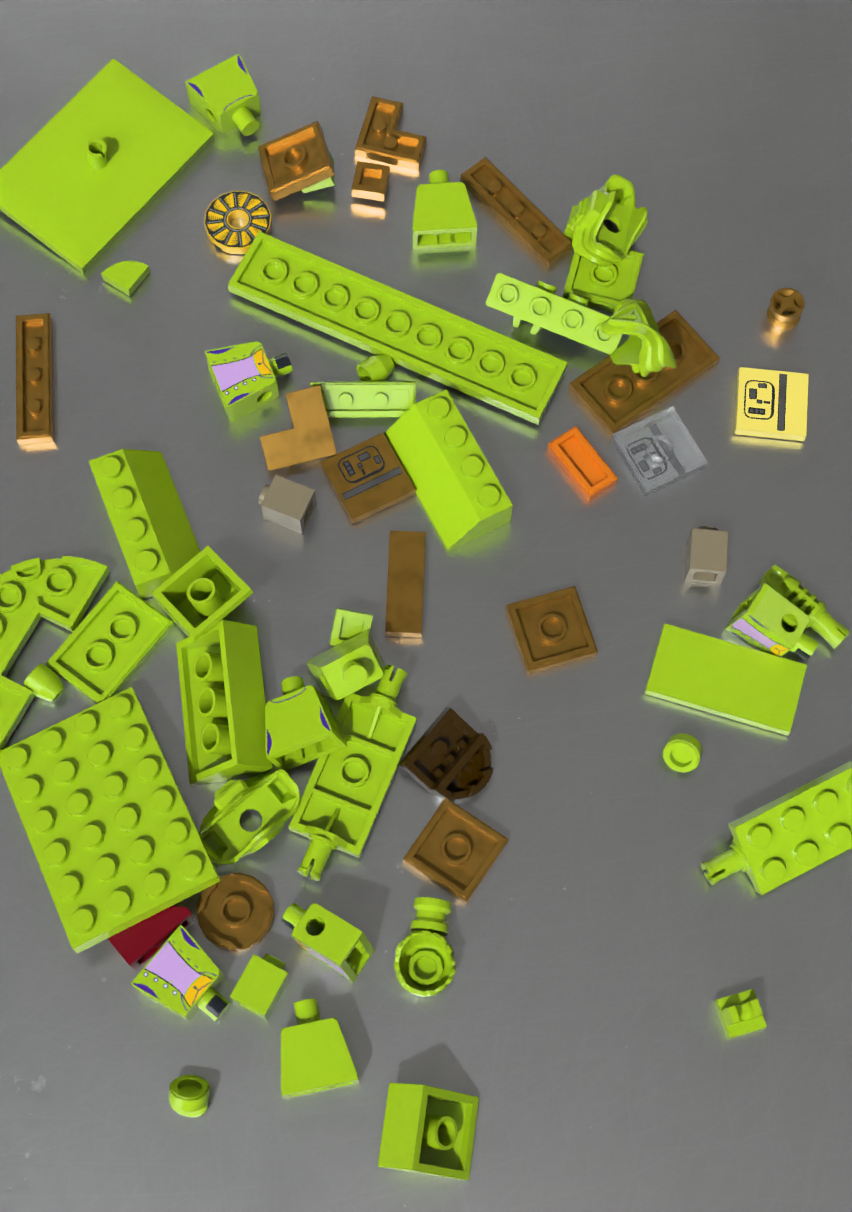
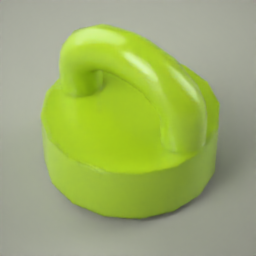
[663,733,703,773]
[169,1075,210,1117]

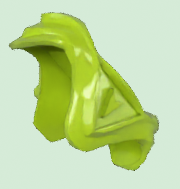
[567,174,648,266]
[601,298,677,377]
[199,769,300,865]

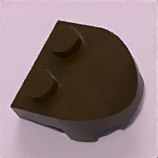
[399,708,493,799]

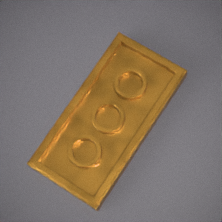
[569,310,720,438]

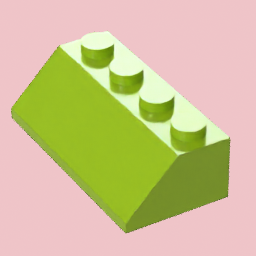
[384,389,513,552]
[88,449,200,600]
[176,619,273,785]

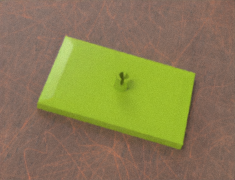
[0,58,214,274]

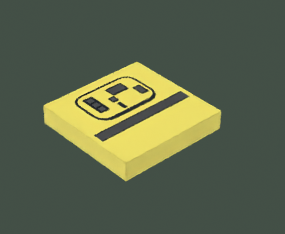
[734,367,809,441]

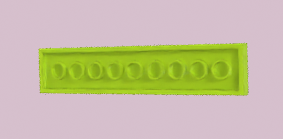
[228,231,568,425]

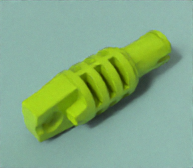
[758,565,851,649]

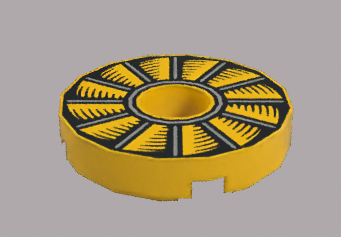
[204,191,272,254]

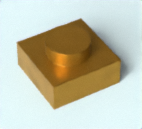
[351,161,390,201]

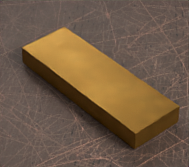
[385,530,426,638]

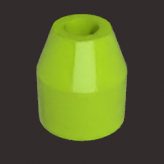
[356,354,395,381]
[23,663,65,702]

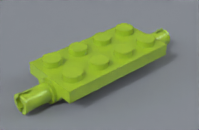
[289,664,417,881]
[701,760,852,895]

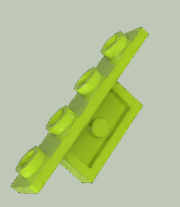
[486,273,622,355]

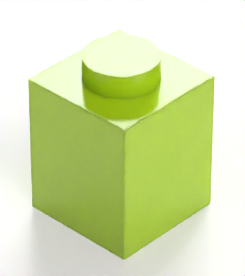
[230,953,290,1021]

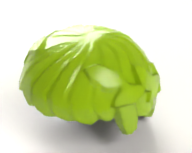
[394,929,456,997]

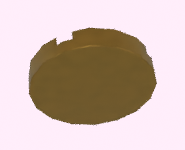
[197,872,275,952]

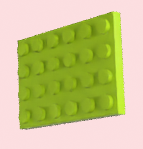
[0,687,221,954]

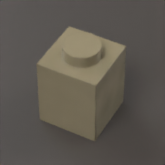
[258,475,317,534]
[684,526,728,585]

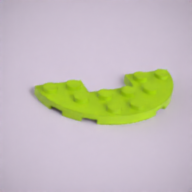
[0,556,110,751]

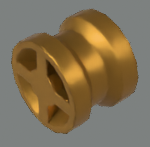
[767,288,805,331]

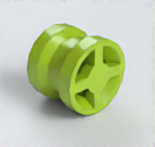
[410,897,452,936]

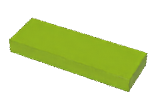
[310,381,416,418]

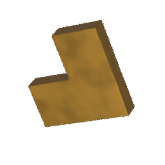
[355,96,427,170]
[260,385,337,471]

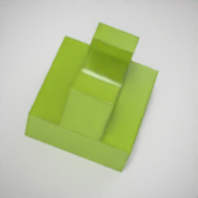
[714,988,767,1040]

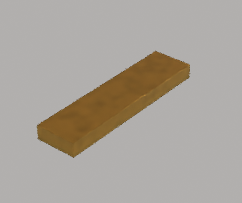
[460,157,573,269]
[16,313,54,445]

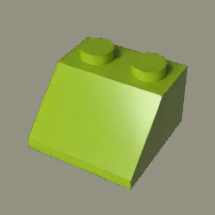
[151,546,253,641]
[378,1083,479,1181]

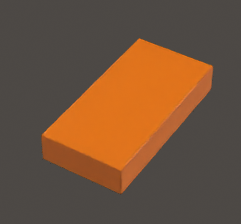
[547,426,618,502]

